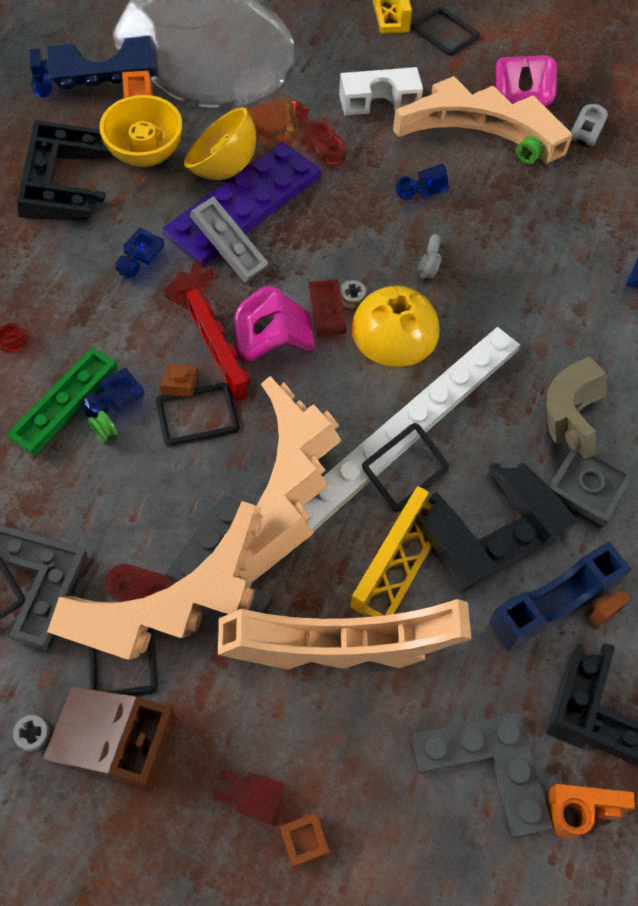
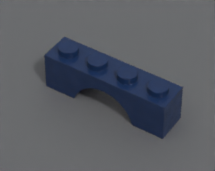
[47,35,159,89]
[488,541,632,652]

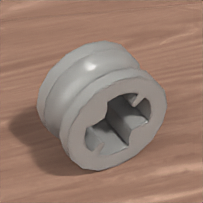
[339,280,366,310]
[13,715,51,752]

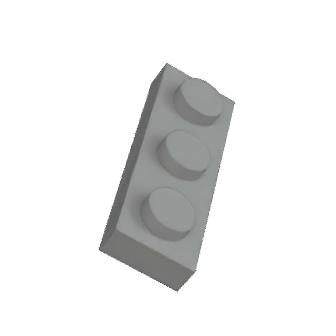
[190,196,269,283]

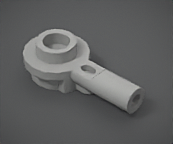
[417,234,442,280]

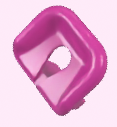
[496,55,557,107]
[233,286,315,362]

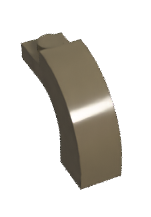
[546,356,607,459]

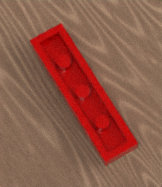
[186,289,250,402]

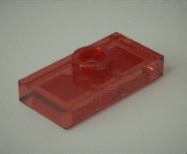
[308,279,347,336]

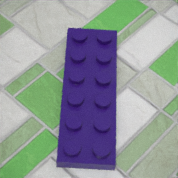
[162,141,321,266]

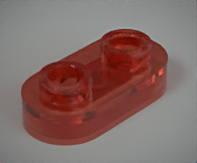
[304,121,347,164]
[106,564,174,602]

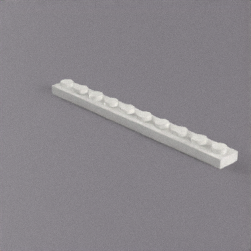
[303,327,520,531]

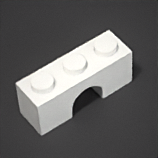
[339,67,423,116]

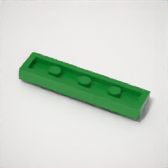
[6,347,118,457]

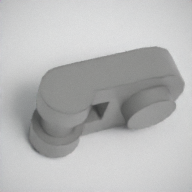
[571,104,608,148]

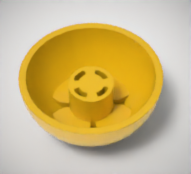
[99,95,182,167]
[184,107,256,180]
[351,285,440,367]

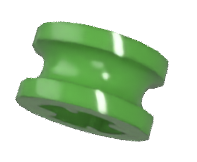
[516,136,544,164]
[87,410,118,443]

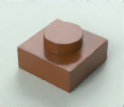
[160,363,199,397]
[587,588,632,630]
[279,813,330,868]

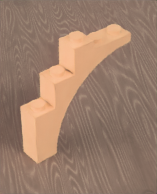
[393,76,573,164]
[240,376,342,582]
[47,501,263,660]
[218,599,471,670]

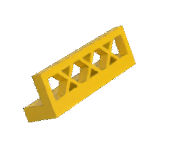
[372,0,412,34]
[350,486,433,617]

